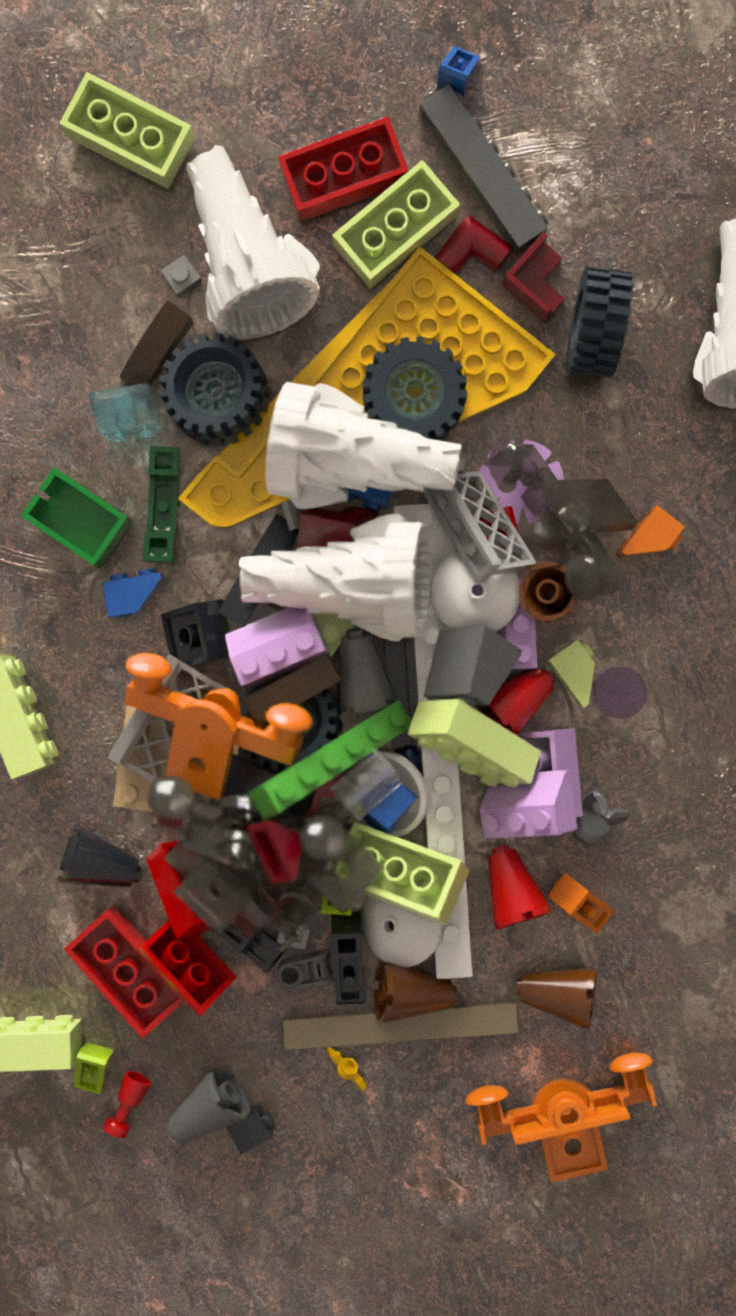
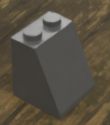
[424,626,522,709]

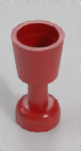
[103,1071,152,1139]

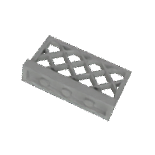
[423,471,537,583]
[108,654,228,792]

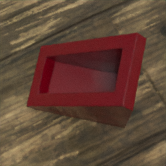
[247,821,304,884]

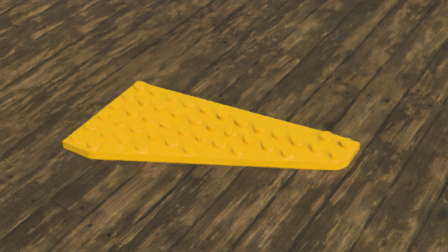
[178,246,556,528]

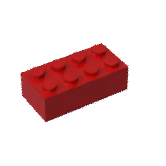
[278,116,409,222]
[63,904,184,1039]

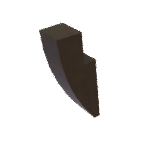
[120,300,194,395]
[243,653,342,726]

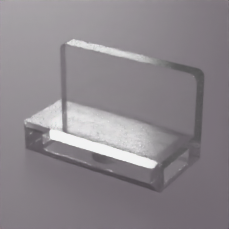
[330,749,403,821]

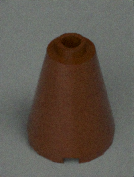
[519,562,583,622]
[373,962,457,1023]
[515,969,597,1029]

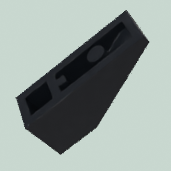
[331,911,365,1005]

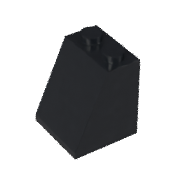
[207,754,316,821]

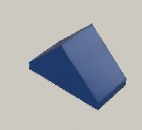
[437,46,480,97]
[364,778,418,834]

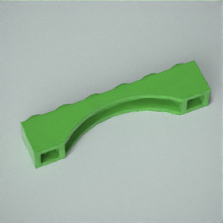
[248,700,412,820]

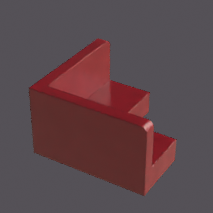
[502,233,565,323]
[298,506,378,548]

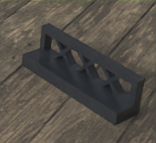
[384,637,418,746]

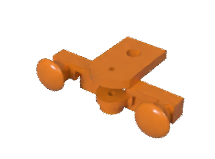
[124,653,312,801]
[465,1052,657,1183]

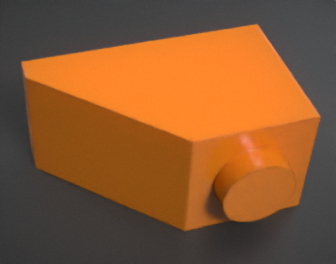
[617,505,685,558]
[547,873,615,934]

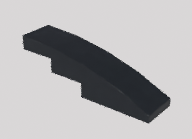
[218,514,299,627]
[210,911,287,972]

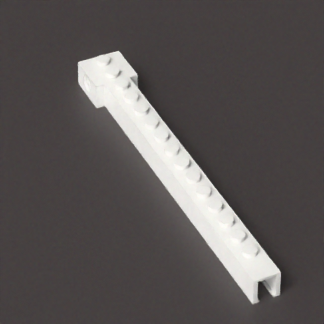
[393,504,472,979]

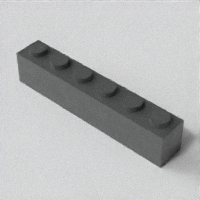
[419,84,548,256]

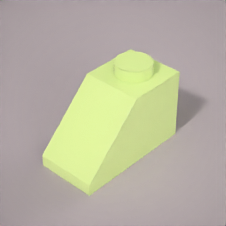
[546,640,595,708]

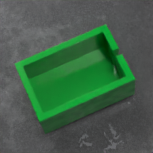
[21,467,133,569]

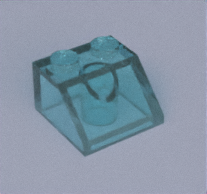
[88,383,162,442]

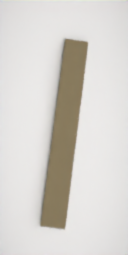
[283,1001,519,1050]

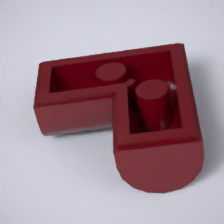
[434,214,513,276]

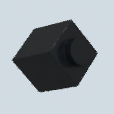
[226,1104,275,1155]

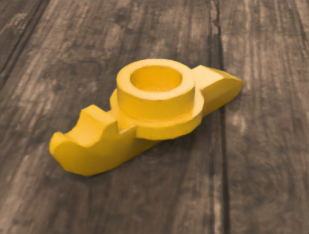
[326,1047,367,1092]

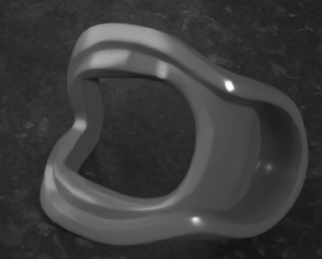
[573,791,630,845]

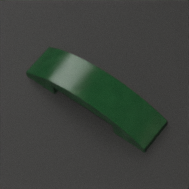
[143,446,180,563]

